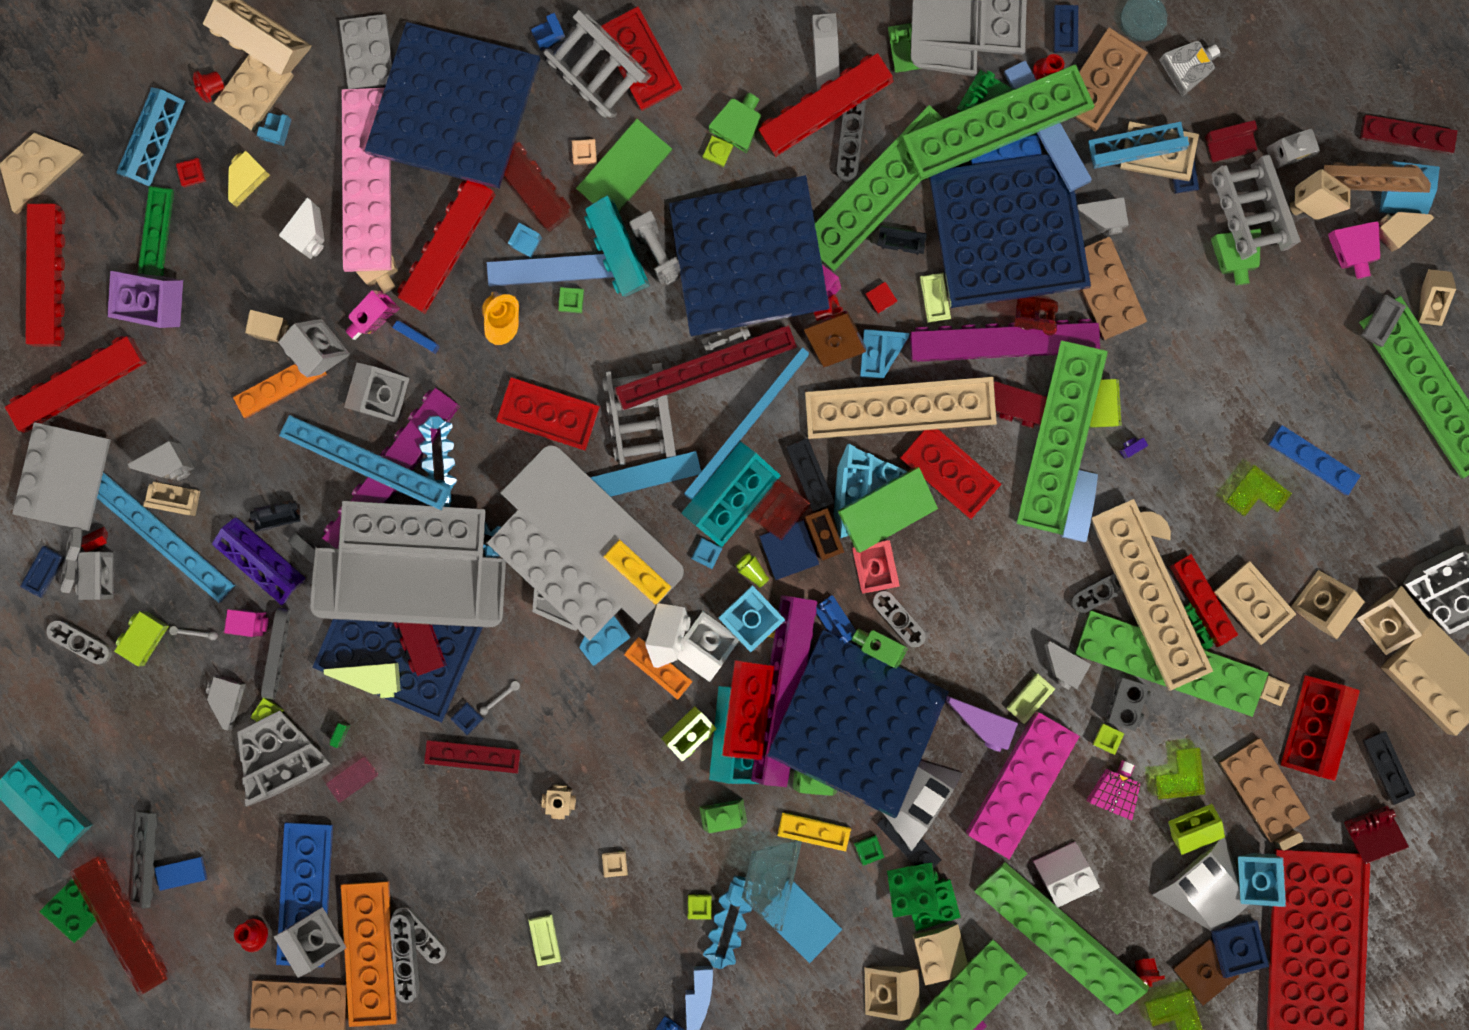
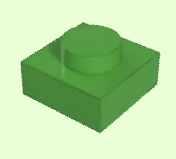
[558,287,584,314]

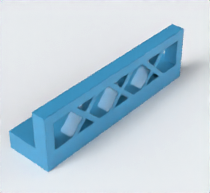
[116,87,185,186]
[1088,122,1189,169]

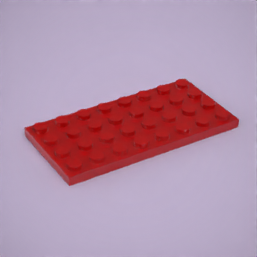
[1267,849,1370,1030]

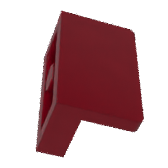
[1205,120,1257,163]

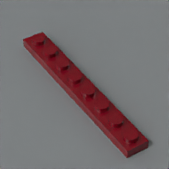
[614,326,797,411]

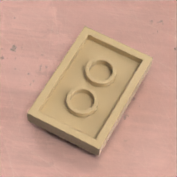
[214,56,294,132]
[1120,122,1199,181]
[1213,561,1296,645]

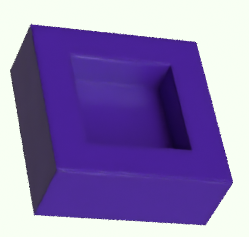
[1120,437,1148,459]

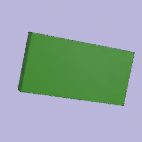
[576,119,672,211]
[838,467,938,553]

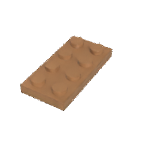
[1073,28,1148,132]
[1324,162,1431,193]
[1081,237,1147,341]
[1219,737,1310,843]
[250,979,347,1030]

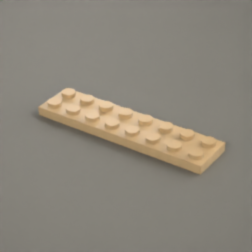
[805,377,997,439]
[1091,499,1213,691]

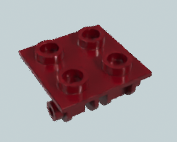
[1344,805,1409,864]

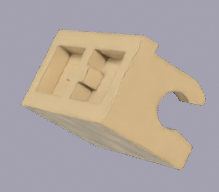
[144,482,200,516]

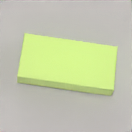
[920,273,951,323]
[1006,673,1055,724]
[528,914,561,966]

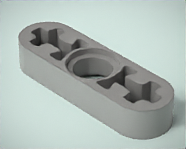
[873,591,926,647]
[46,620,112,664]
[392,906,447,964]

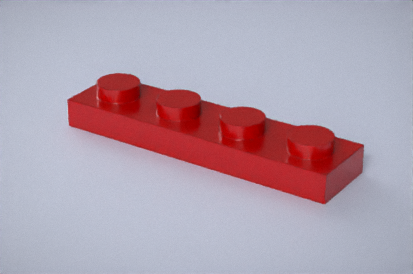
[1170,554,1238,648]

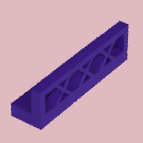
[212,517,306,605]

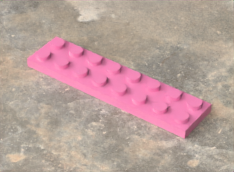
[342,88,392,272]

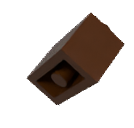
[805,508,844,561]

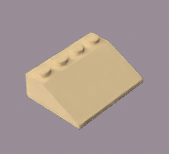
[1380,618,1469,736]

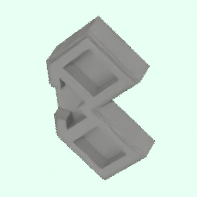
[60,528,82,593]

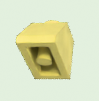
[228,151,270,207]

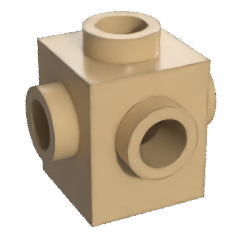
[542,785,576,819]

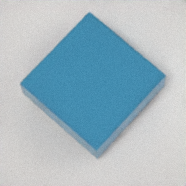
[691,538,723,569]

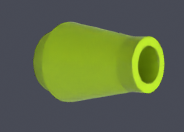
[735,553,769,588]

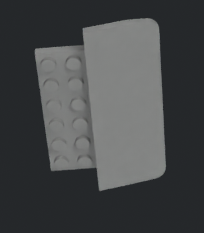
[911,0,1027,76]
[487,446,684,640]
[310,501,506,627]

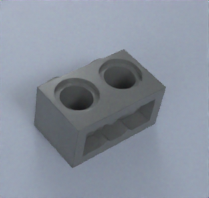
[1105,677,1151,731]

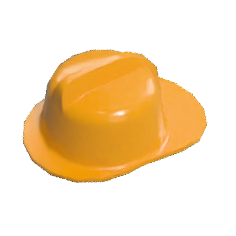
[482,291,519,345]

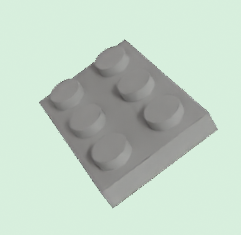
[339,14,393,89]

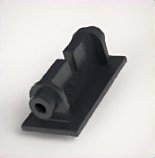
[877,225,927,256]
[250,499,301,532]

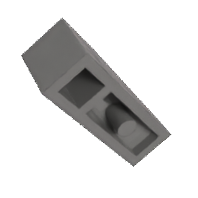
[812,13,840,91]

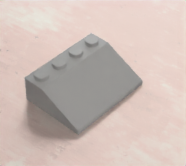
[12,422,111,531]

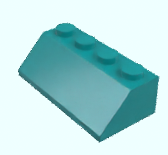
[584,196,650,297]
[681,441,781,547]
[709,686,759,784]
[0,759,93,859]

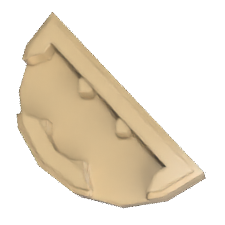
[1140,512,1171,540]

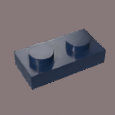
[1054,5,1078,54]

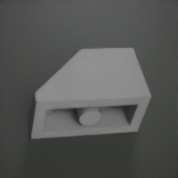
[1077,197,1129,235]
[1044,640,1091,690]
[206,676,246,730]

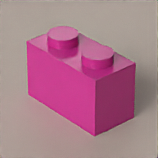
[224,609,268,637]

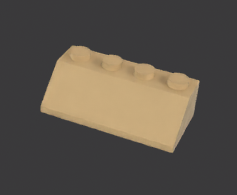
[203,0,312,75]

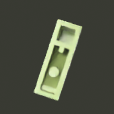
[324,663,401,698]

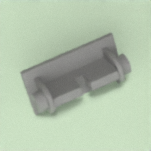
[701,326,751,355]

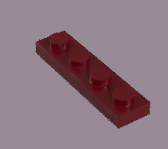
[1360,115,1458,155]
[424,740,521,774]

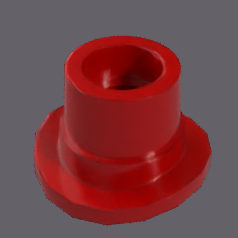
[1033,54,1065,80]
[193,71,224,103]
[814,294,843,321]
[234,919,268,953]
[1135,958,1166,987]

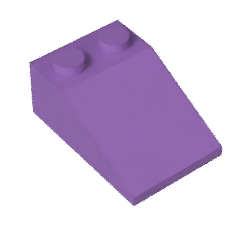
[108,271,183,328]
[946,696,1018,752]

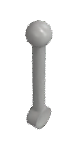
[169,626,218,640]
[479,681,520,715]

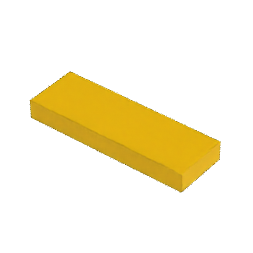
[603,539,672,605]
[777,812,851,851]

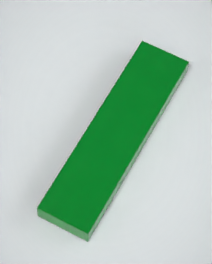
[138,186,174,277]

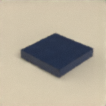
[759,521,819,580]
[1211,920,1269,978]

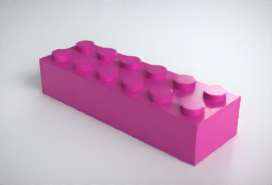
[965,711,1080,860]

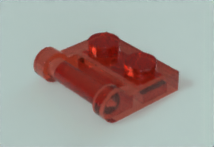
[1014,297,1059,335]
[748,480,810,541]

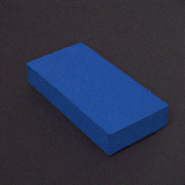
[392,321,440,354]
[155,856,207,891]

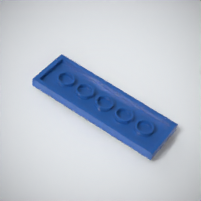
[276,822,333,967]

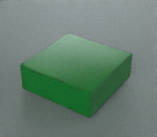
[329,722,350,748]
[854,835,885,866]

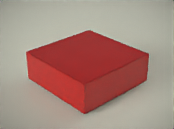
[176,158,206,187]
[865,282,898,314]
[81,527,108,552]

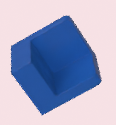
[531,13,566,51]

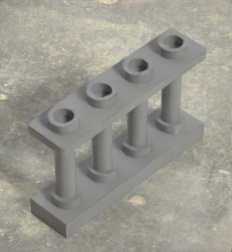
[543,10,651,118]
[1212,155,1301,260]
[630,211,681,286]
[602,363,676,465]

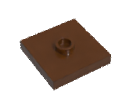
[804,310,867,368]
[1172,938,1240,1006]

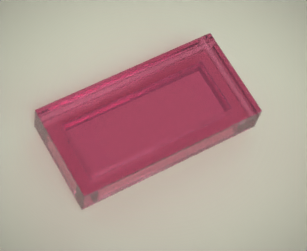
[326,756,378,803]

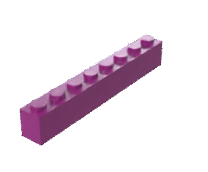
[909,319,1100,362]
[322,388,461,549]
[751,595,817,787]

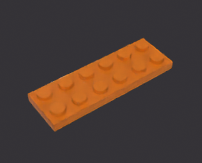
[341,881,398,1027]

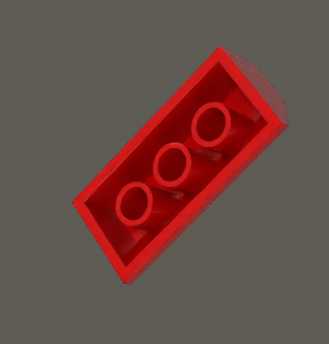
[1280,675,1360,781]

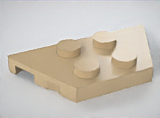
[0,133,84,214]

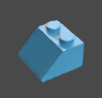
[1380,161,1440,214]

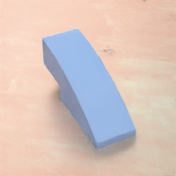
[1061,470,1098,542]
[685,966,713,1030]

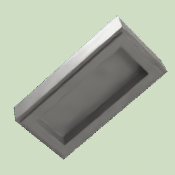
[1360,295,1406,347]

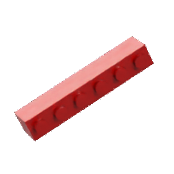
[759,53,893,158]
[398,180,496,314]
[26,204,65,347]
[5,336,147,433]

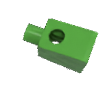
[709,93,761,154]
[1211,229,1261,286]
[852,628,908,669]
[793,770,837,796]
[699,799,747,833]

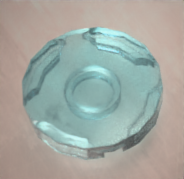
[1120,0,1168,42]

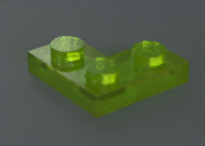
[1225,465,1292,517]
[1154,747,1206,800]
[1144,989,1203,1030]

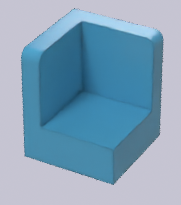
[257,113,291,146]
[508,223,542,258]

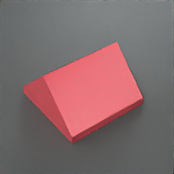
[852,540,900,594]

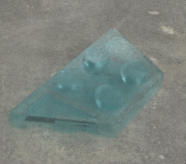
[742,841,802,931]

